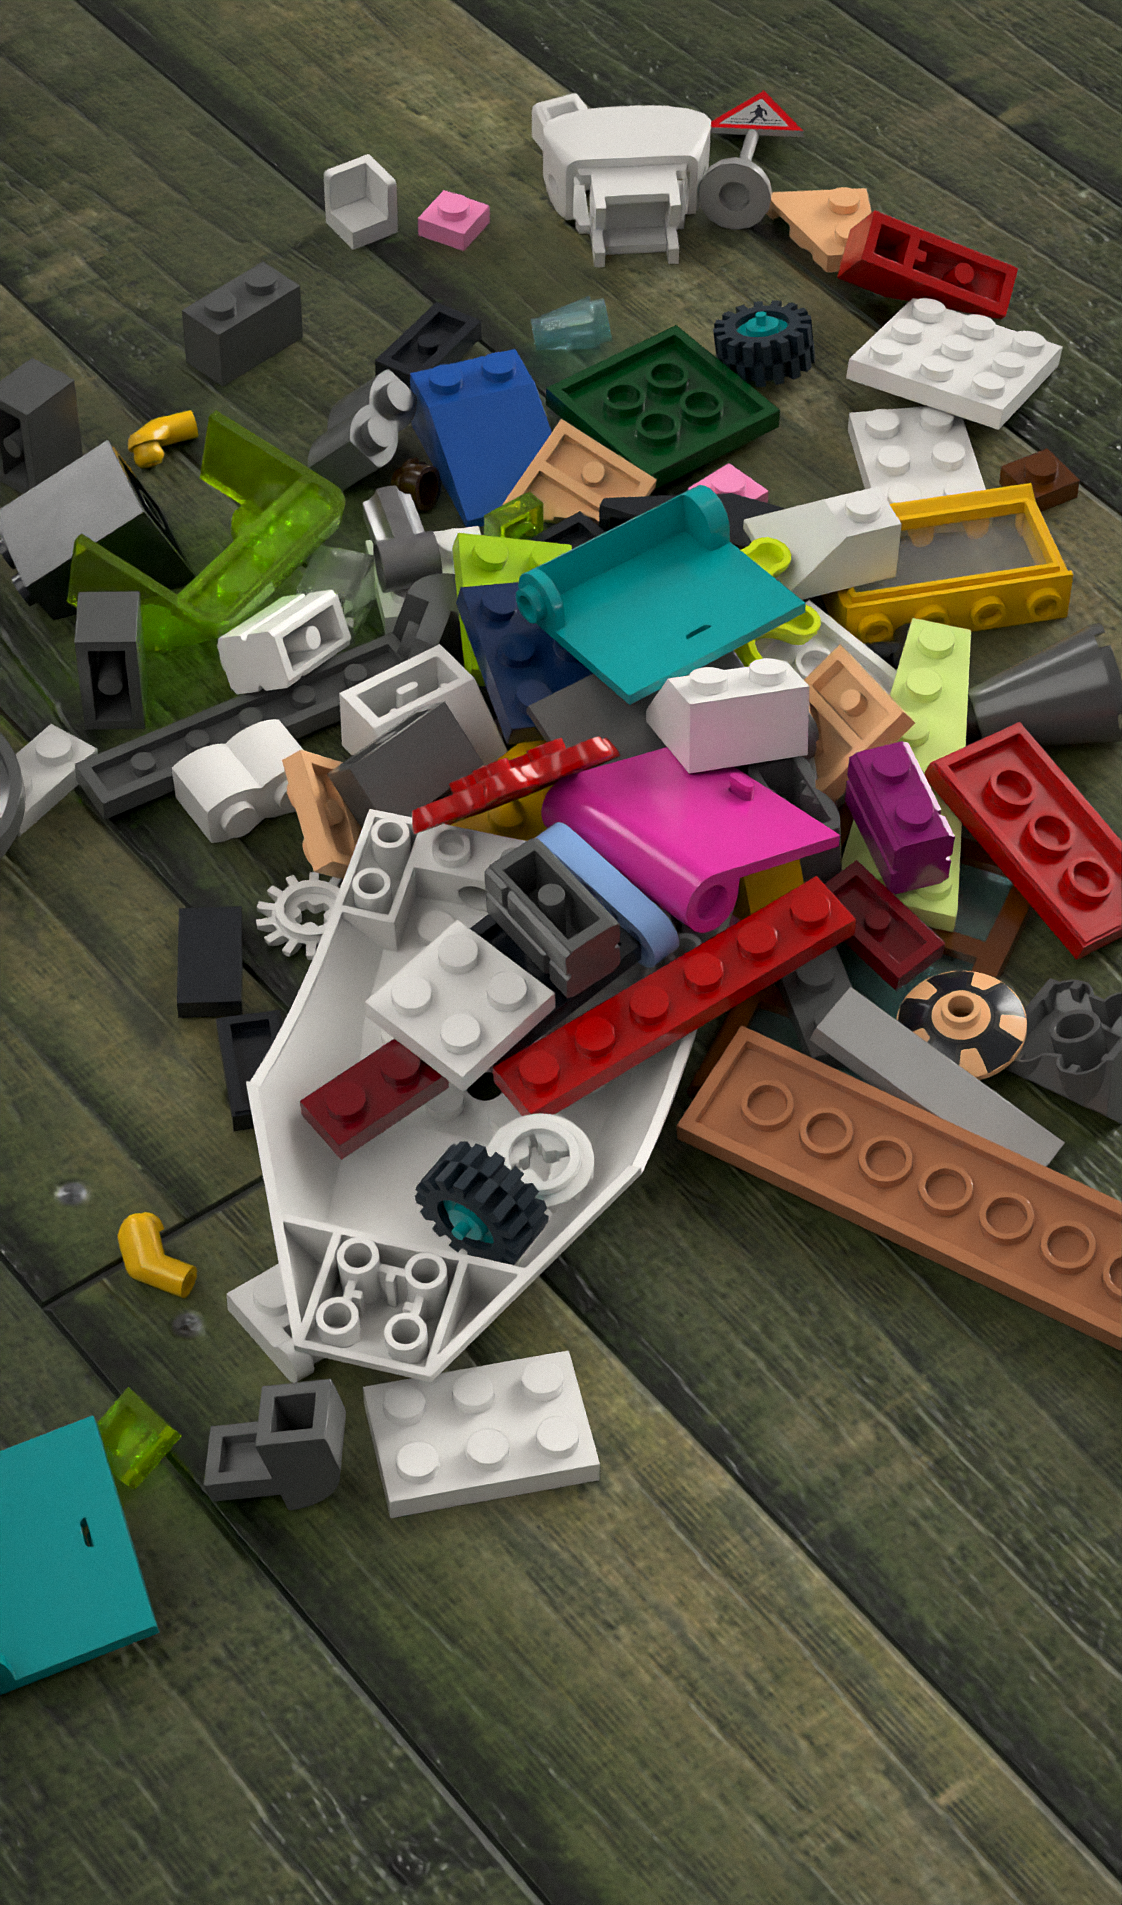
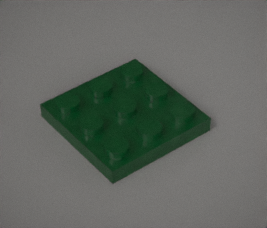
[546,325,780,491]

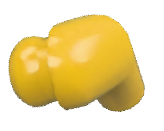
[128,410,198,468]

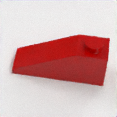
[837,210,1018,319]

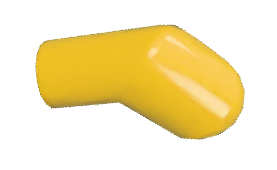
[117,1212,197,1298]

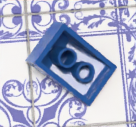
[410,349,552,527]

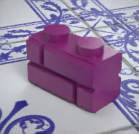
[844,741,955,895]

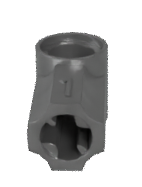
[363,486,443,593]

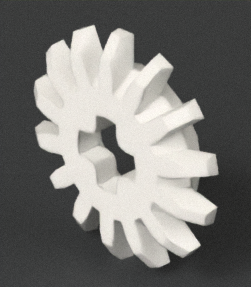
[256,872,342,960]

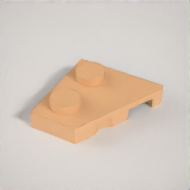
[501,419,657,526]

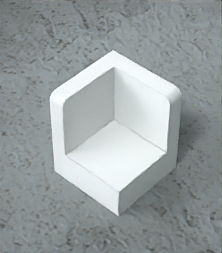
[324,154,398,250]

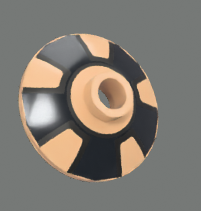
[896,971,1027,1080]

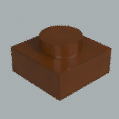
[999,448,1080,512]

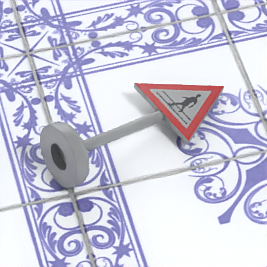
[698,91,804,230]

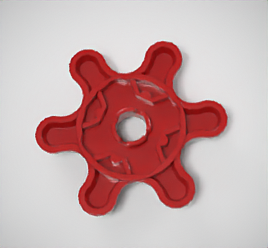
[411,736,621,835]

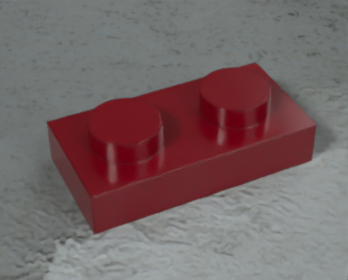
[825,860,945,992]
[300,1038,449,1160]

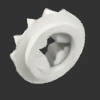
[487,1113,594,1214]

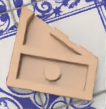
[766,187,871,272]
[804,645,915,803]
[282,750,362,879]

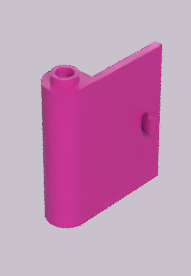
[541,747,840,933]

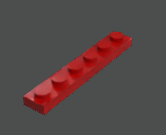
[493,876,856,1116]

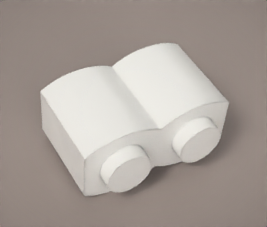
[172,719,303,843]

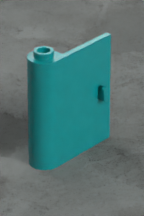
[516,485,805,705]
[0,1415,160,1695]

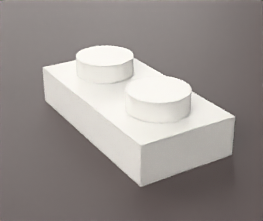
[16,724,98,836]

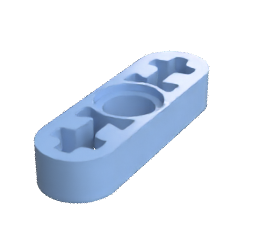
[534,822,679,968]

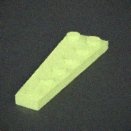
[842,618,971,932]

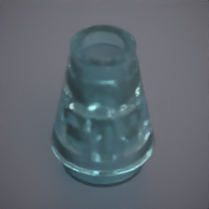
[530,295,612,351]

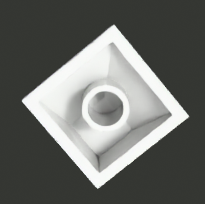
[743,486,902,600]

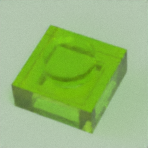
[484,491,544,540]
[97,1387,182,1490]

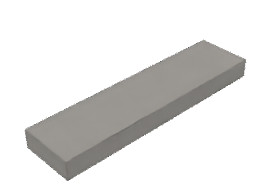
[809,987,1065,1167]

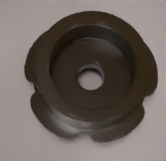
[391,458,441,511]

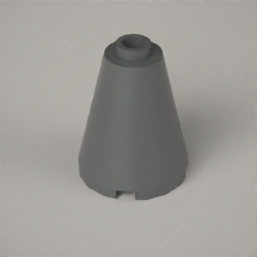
[966,623,1122,746]

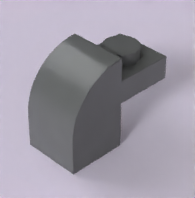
[393,573,464,664]
[203,1379,346,1510]

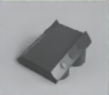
[1005,978,1122,1124]

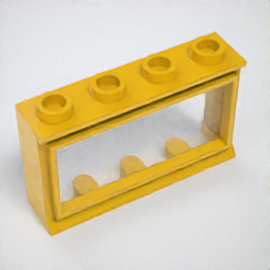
[821,483,1073,644]

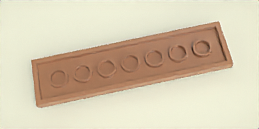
[677,1025,1122,1351]

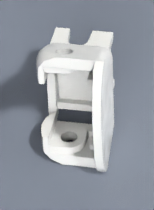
[543,106,711,267]

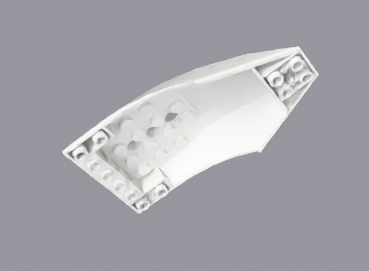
[246,809,739,1382]

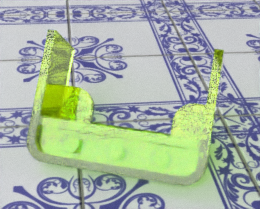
[67,410,345,653]

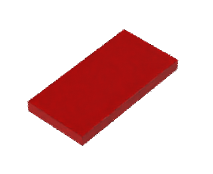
[924,722,1122,960]

